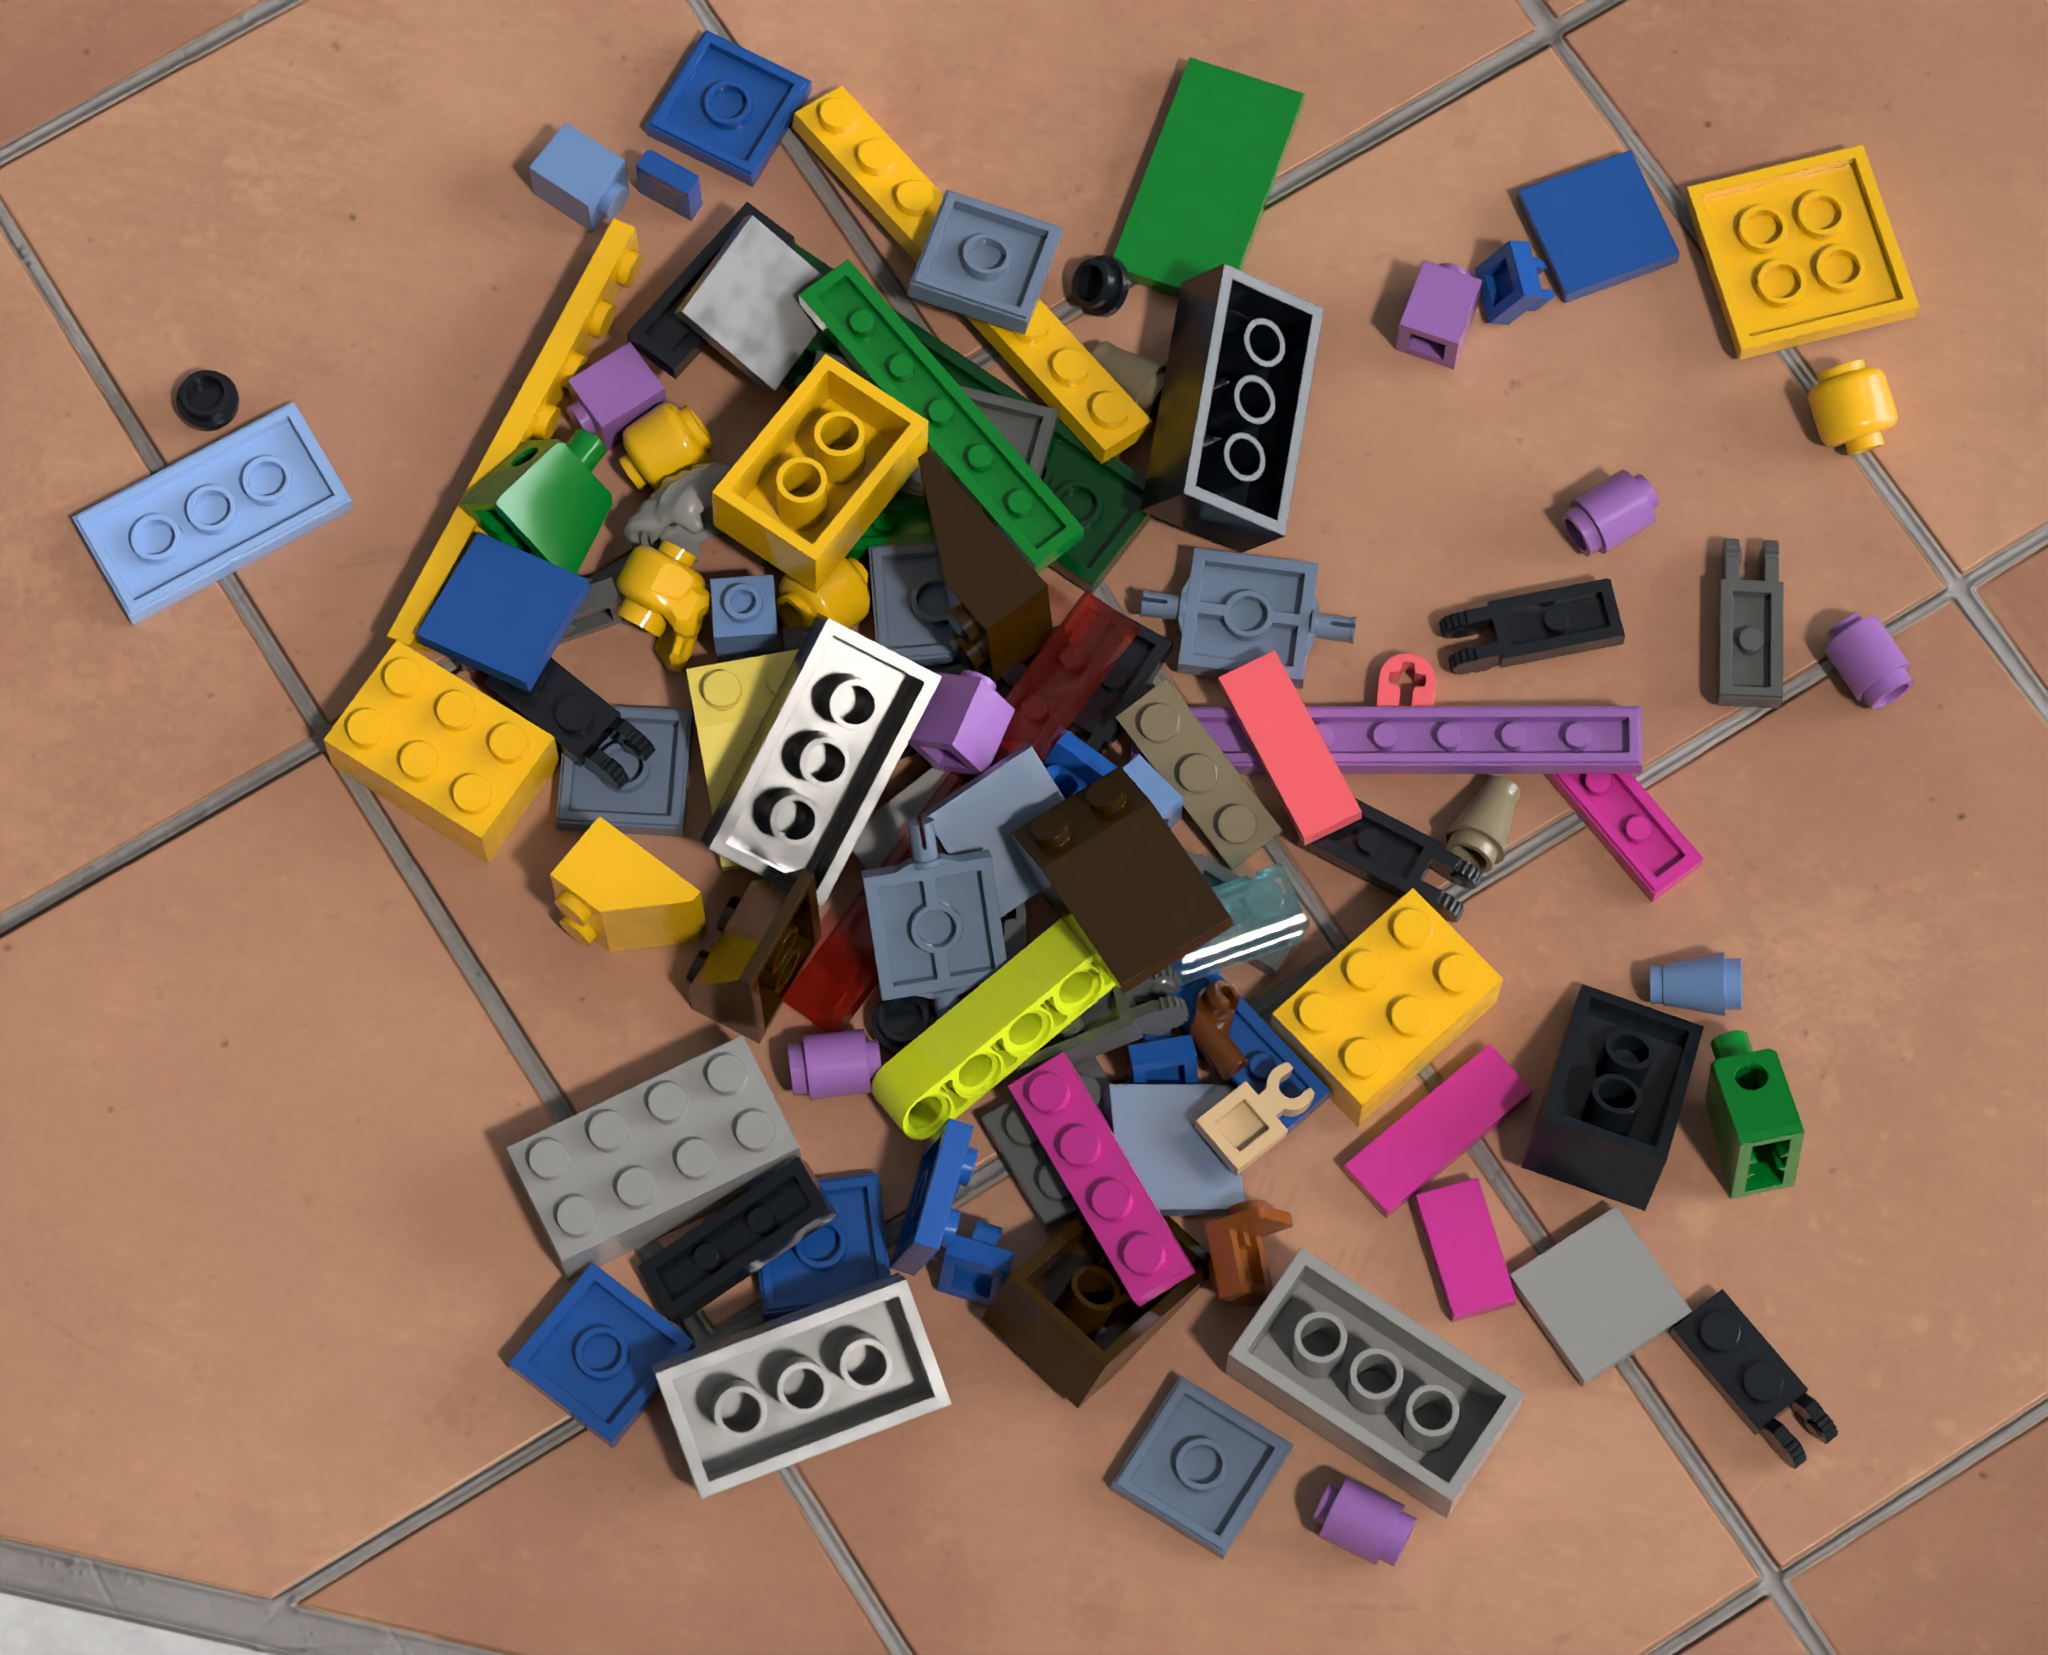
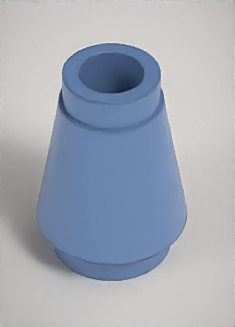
[1650,952,1743,1016]

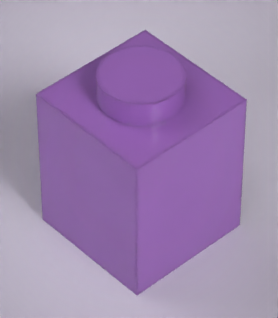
[1396,261,1482,369]
[566,342,666,452]
[908,670,1015,776]

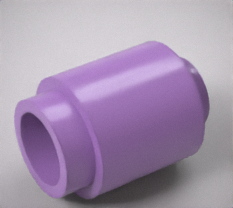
[1561,469,1659,556]
[1824,613,1914,710]
[787,1028,882,1100]
[1313,1477,1417,1566]

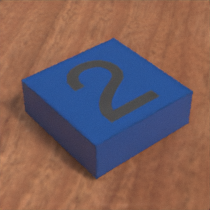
[636,149,703,221]

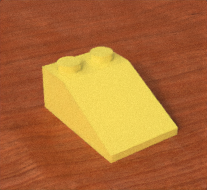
[686,649,799,872]

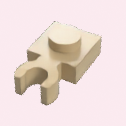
[1194,1062,1315,1176]

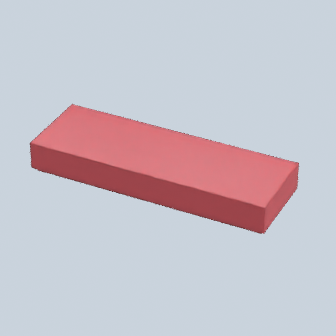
[1218,650,1362,846]

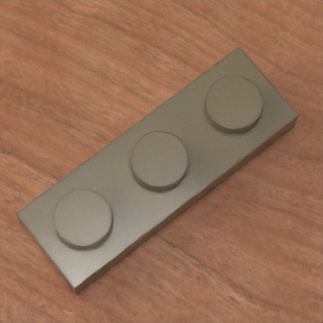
[1115,679,1283,870]

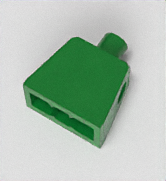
[460,429,613,574]
[1705,1030,1805,1199]

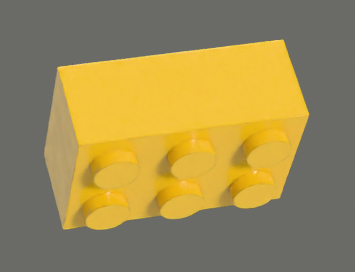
[712,354,929,593]
[324,640,560,863]
[1270,888,1503,1127]

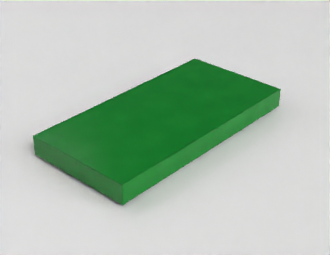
[1113,57,1305,297]

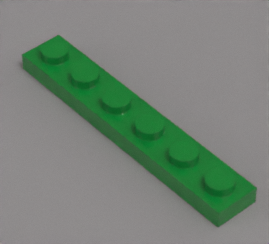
[799,259,1085,574]

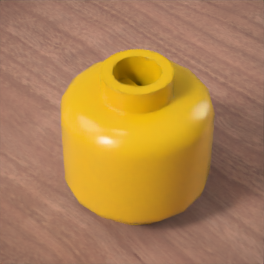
[1808,359,1898,456]
[619,402,715,491]
[776,557,871,640]

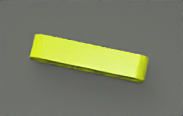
[871,918,1116,1140]

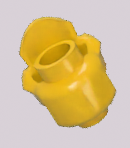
[616,539,711,674]

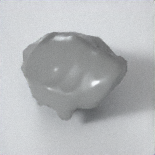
[624,461,734,563]

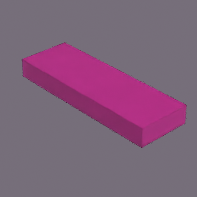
[1544,774,1703,902]
[1343,1043,1533,1218]

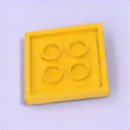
[1684,144,1919,360]

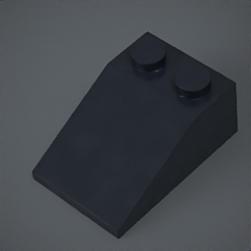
[1521,984,1704,1211]

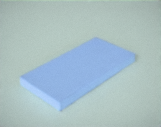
[72,401,354,625]

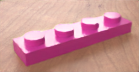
[1008,1052,1195,1307]

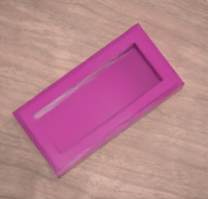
[1414,1178,1517,1322]

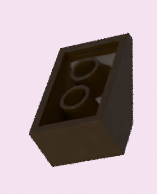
[918,451,1054,683]
[1011,766,1235,994]
[685,869,822,1044]
[982,1214,1211,1409]

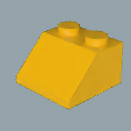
[550,816,708,953]

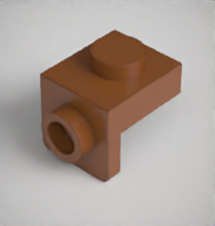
[1205,1200,1293,1307]

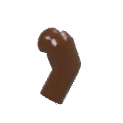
[1188,979,1249,1081]

